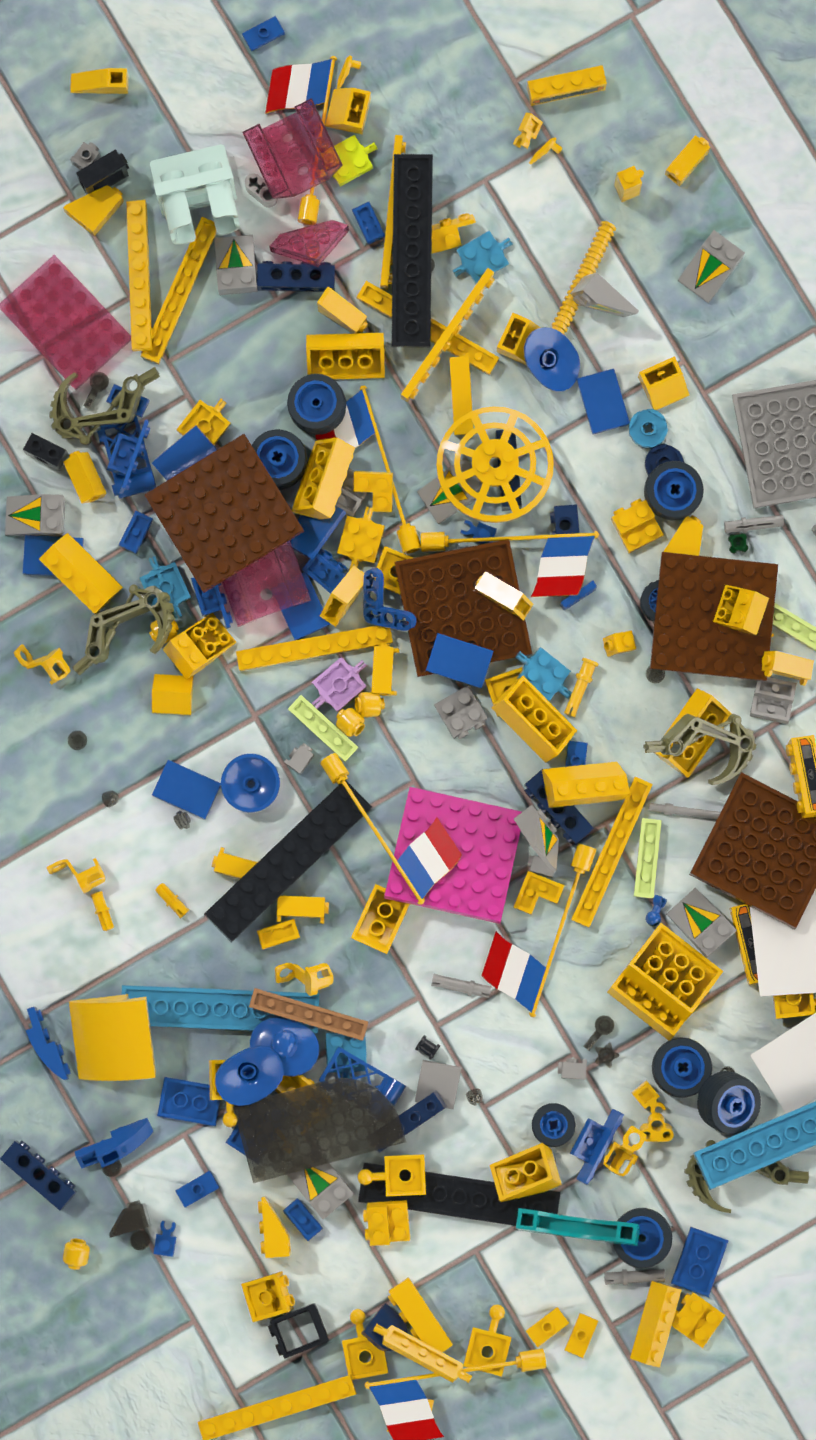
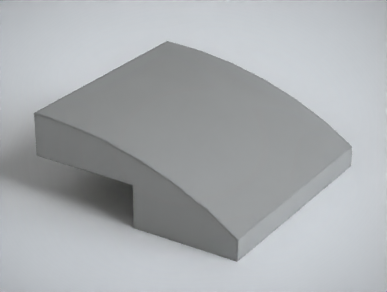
[335,467,368,517]
[750,677,797,724]
[415,1060,462,1109]

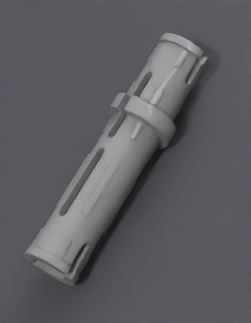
[724,515,784,534]
[431,974,492,999]
[604,1269,665,1286]

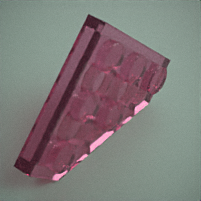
[269,220,349,267]

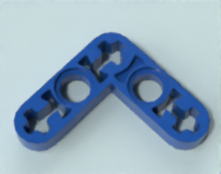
[363,568,417,631]

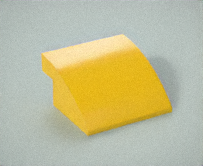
[607,923,723,1041]
[69,994,156,1081]

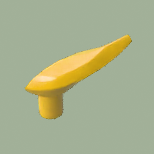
[337,55,361,89]
[529,137,562,165]

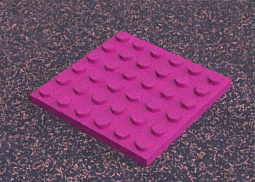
[384,787,522,924]

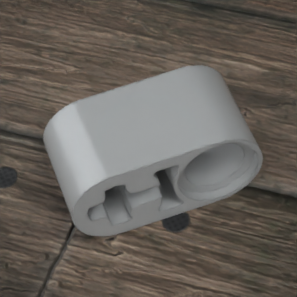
[245,173,278,208]

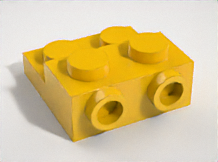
[611,498,664,553]
[773,993,816,1019]
[363,1200,410,1246]
[241,1271,295,1322]
[672,1292,725,1348]

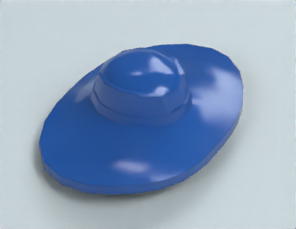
[524,327,580,391]
[250,1018,319,1077]
[215,1046,284,1106]

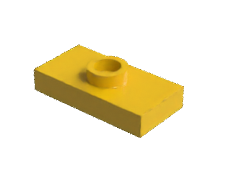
[257,919,300,950]
[526,1307,569,1347]
[564,1313,598,1358]

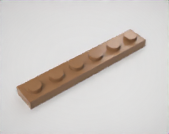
[249,988,369,1041]

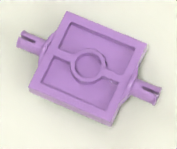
[312,657,367,712]

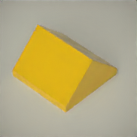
[152,674,194,715]

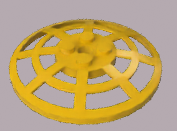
[436,406,554,523]

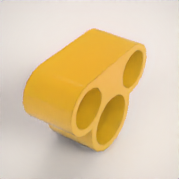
[639,1112,674,1142]

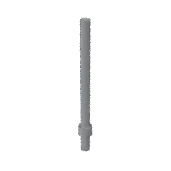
[649,803,720,819]

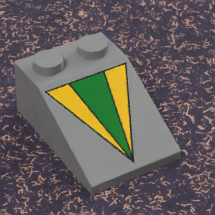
[678,230,745,304]
[215,235,258,295]
[570,272,639,317]
[417,457,483,524]
[5,494,65,537]
[514,805,559,873]
[666,888,737,958]
[286,1147,354,1219]

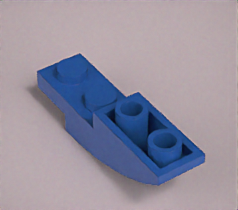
[25,1007,71,1080]
[74,1118,154,1169]

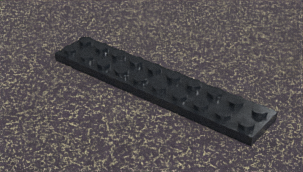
[391,154,433,348]
[204,781,372,943]
[358,1162,561,1226]

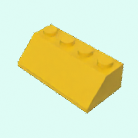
[306,333,385,379]
[292,437,355,519]
[39,533,123,614]
[491,676,577,763]
[655,688,732,778]
[542,762,630,808]

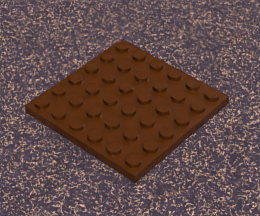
[144,434,304,593]
[394,539,532,677]
[650,552,778,681]
[689,772,816,930]

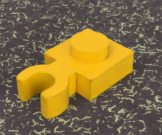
[631,1080,666,1114]

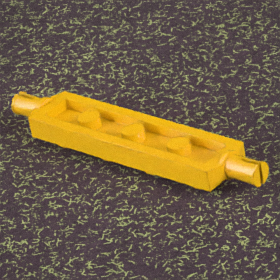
[373,1324,472,1384]

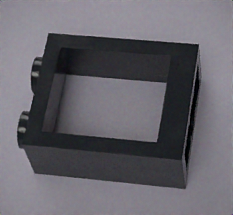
[76,149,129,195]
[268,1303,329,1359]

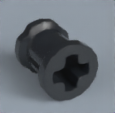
[415,1035,440,1060]

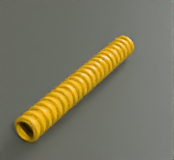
[551,221,617,335]

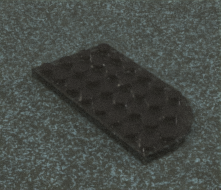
[233,1078,406,1183]

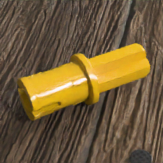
[155,883,189,919]
[90,891,114,931]

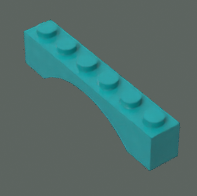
[516,1208,640,1246]

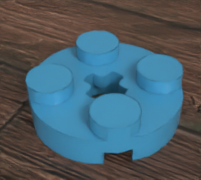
[629,409,668,449]

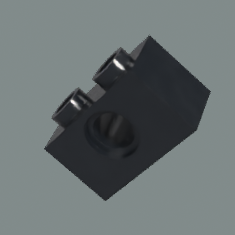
[23,433,68,471]

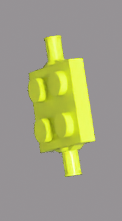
[317,135,378,187]

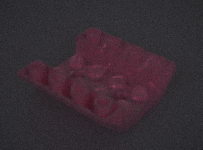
[242,98,343,199]
[222,541,312,627]

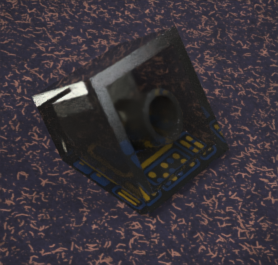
[109,1200,152,1238]

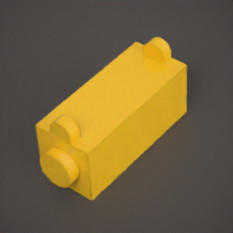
[665,135,710,187]
[614,166,644,202]
[63,451,107,504]
[371,643,400,696]
[761,651,814,686]
[212,847,258,879]
[277,896,329,924]

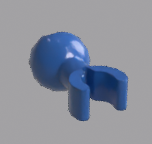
[645,895,667,926]

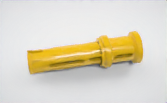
[564,658,599,717]

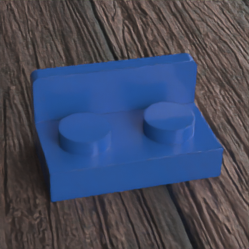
[302,549,349,594]

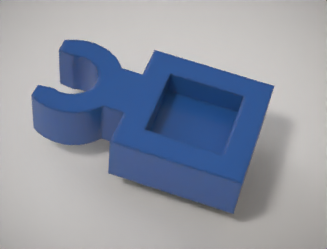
[460,520,497,545]
[153,1221,177,1257]

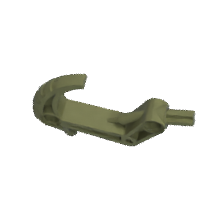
[49,367,160,445]
[73,584,174,675]
[643,714,757,785]
[684,1140,809,1213]

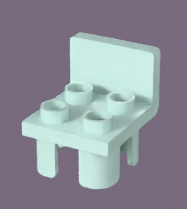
[150,144,240,244]

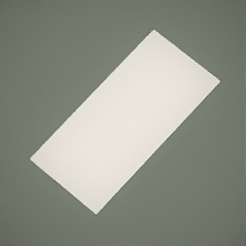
[750,889,816,996]
[750,1013,816,1114]

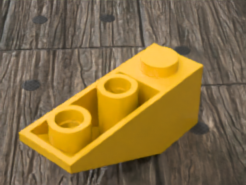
[70,68,129,94]

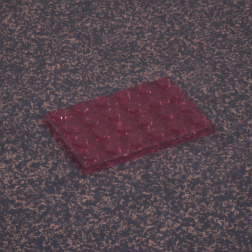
[0,254,131,390]

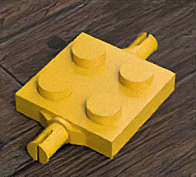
[176,398,231,445]
[337,507,385,571]

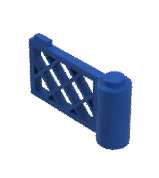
[97,416,156,499]
[318,1046,406,1122]

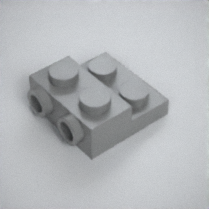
[434,685,488,739]

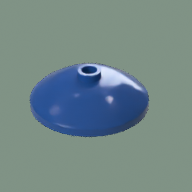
[221,754,280,813]

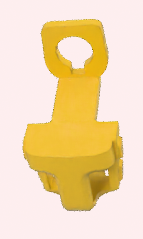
[14,644,70,685]
[46,858,105,894]
[275,963,334,996]
[603,1126,647,1176]

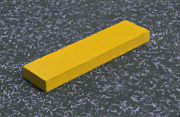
[449,356,474,435]

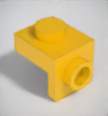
[603,630,637,657]

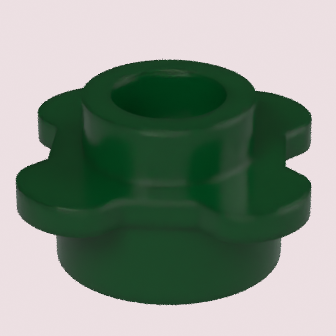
[728,533,748,554]

